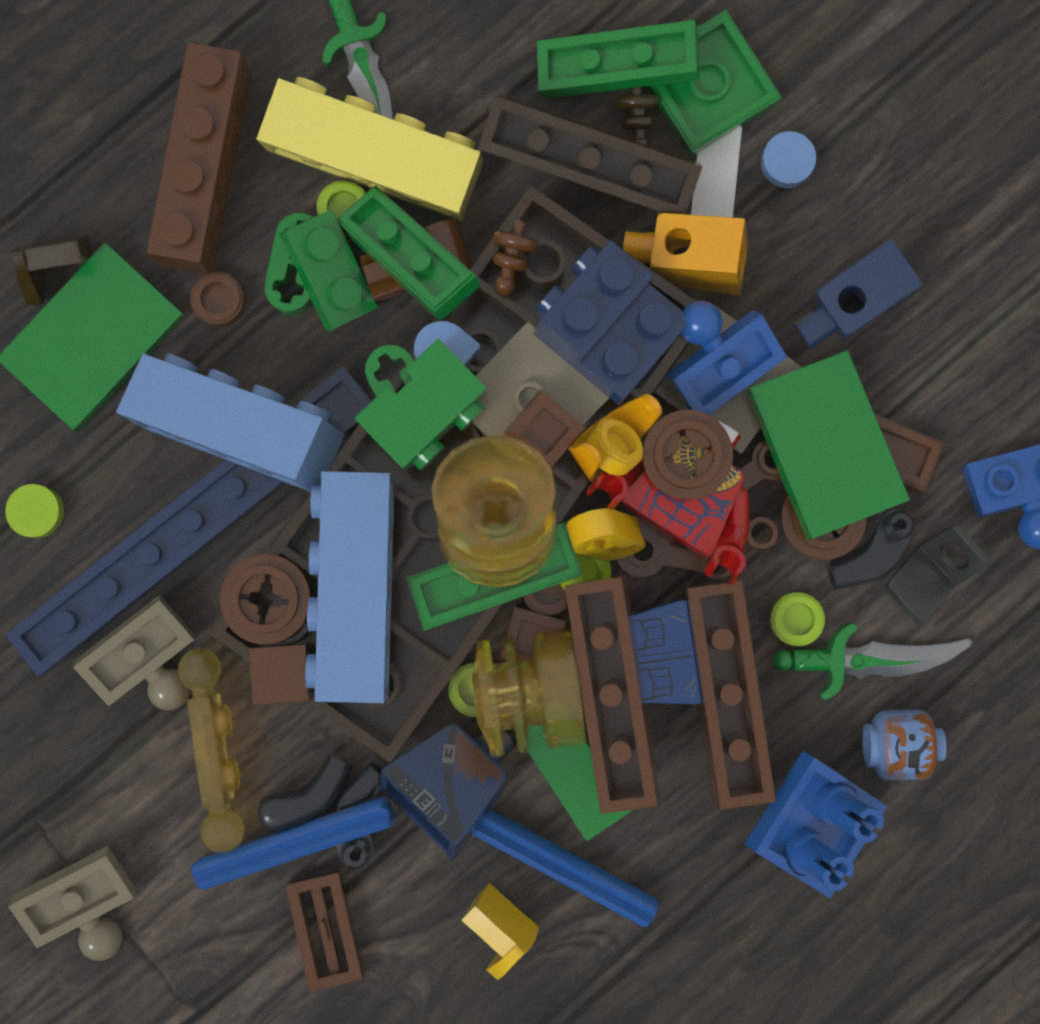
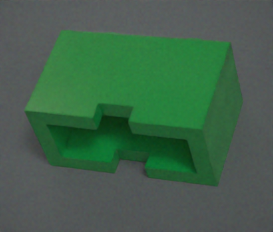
[354,338,487,472]

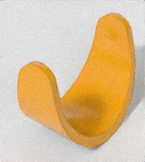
[568,394,662,482]

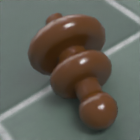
[493,219,539,295]

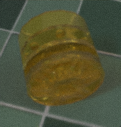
[431,435,557,587]
[472,628,586,757]

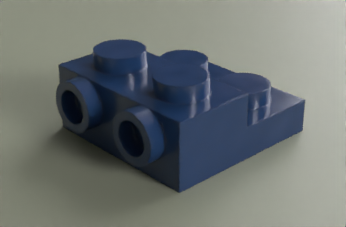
[534,240,687,406]

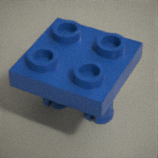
[744,751,888,899]

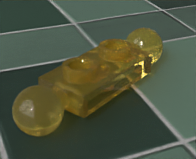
[178,648,245,853]

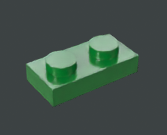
[279,209,378,331]

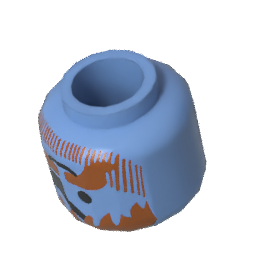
[862,710,947,781]

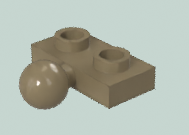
[73,594,194,711]
[8,846,135,961]

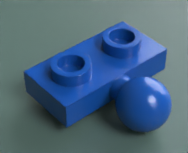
[666,301,787,415]
[962,444,1040,550]

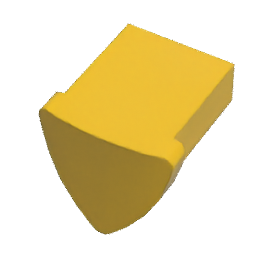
[462,883,539,980]

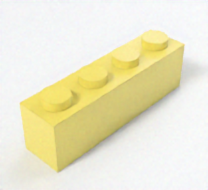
[257,77,484,222]

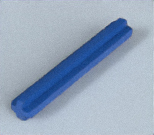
[191,797,395,890]
[473,809,659,927]

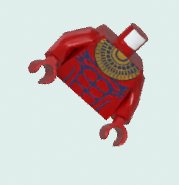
[586,420,750,586]

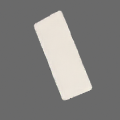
[691,127,742,217]

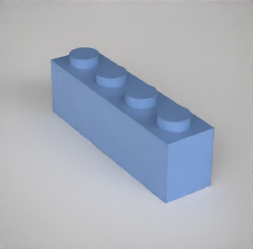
[116,354,345,492]
[305,471,395,703]

